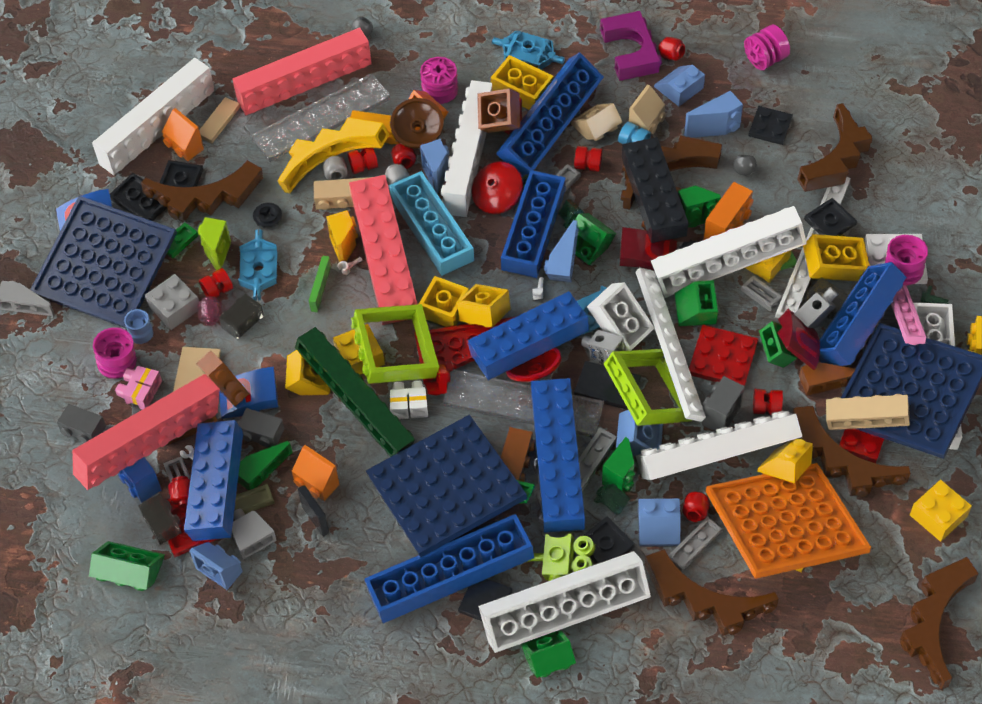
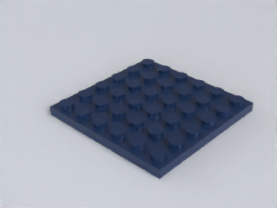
[30,196,177,328]
[841,323,982,459]
[366,414,528,558]

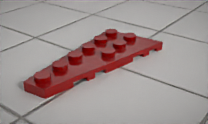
[415,316,517,384]

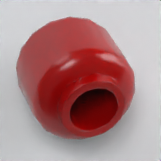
[658,37,685,61]
[391,143,416,169]
[168,476,190,507]
[682,492,710,522]

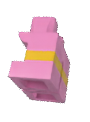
[115,366,162,410]

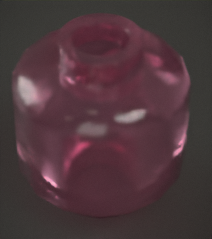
[197,297,223,326]

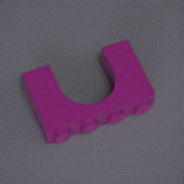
[600,11,662,81]

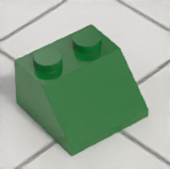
[602,437,635,497]
[520,630,576,678]

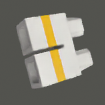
[390,380,428,419]

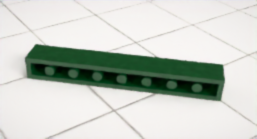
[295,327,415,457]

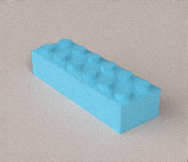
[389,171,474,276]

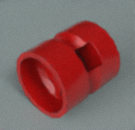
[574,146,603,172]
[347,148,378,175]
[199,268,234,301]
[753,389,783,415]

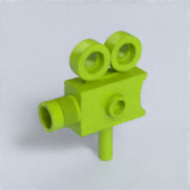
[529,534,595,581]

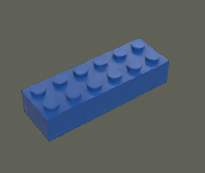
[501,170,566,278]
[819,262,907,366]
[468,291,589,380]
[184,420,243,541]

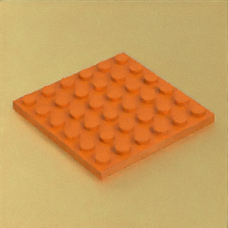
[706,463,871,579]

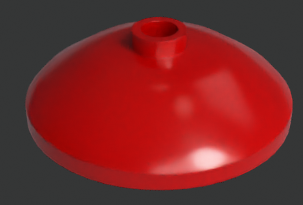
[471,162,523,214]
[506,347,562,382]

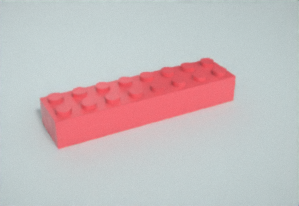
[233,28,371,116]
[349,175,417,325]
[72,374,220,490]

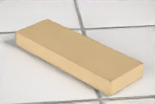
[199,97,240,143]

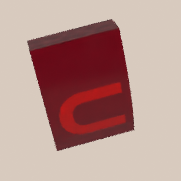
[620,227,677,271]
[777,308,820,370]

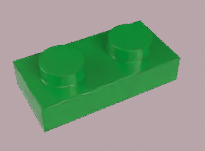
[167,222,199,259]

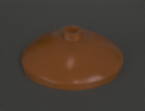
[390,98,444,148]

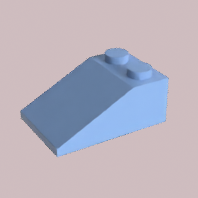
[684,91,743,138]
[544,220,579,282]

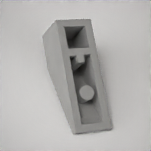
[0,281,54,316]

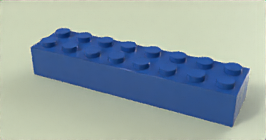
[496,52,604,178]
[531,378,585,533]
[364,514,534,623]

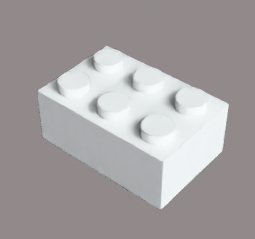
[587,282,654,351]

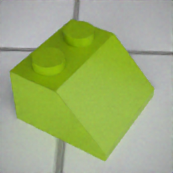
[198,217,231,270]

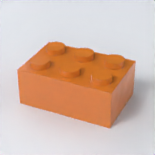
[703,182,754,240]

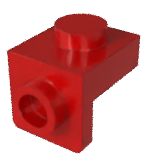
[424,364,450,396]

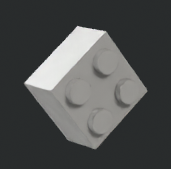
[145,274,201,330]

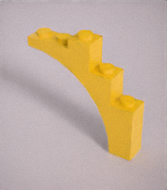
[278,118,389,193]

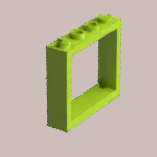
[351,304,439,384]
[604,349,692,426]

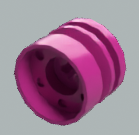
[744,24,790,70]
[420,57,458,104]
[885,234,928,285]
[93,327,137,379]

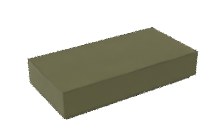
[234,484,275,514]

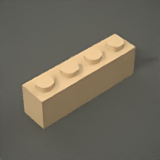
[314,177,372,210]
[826,394,910,430]

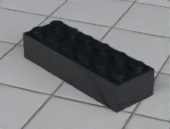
[622,137,688,243]

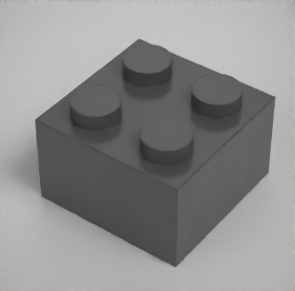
[702,376,745,432]

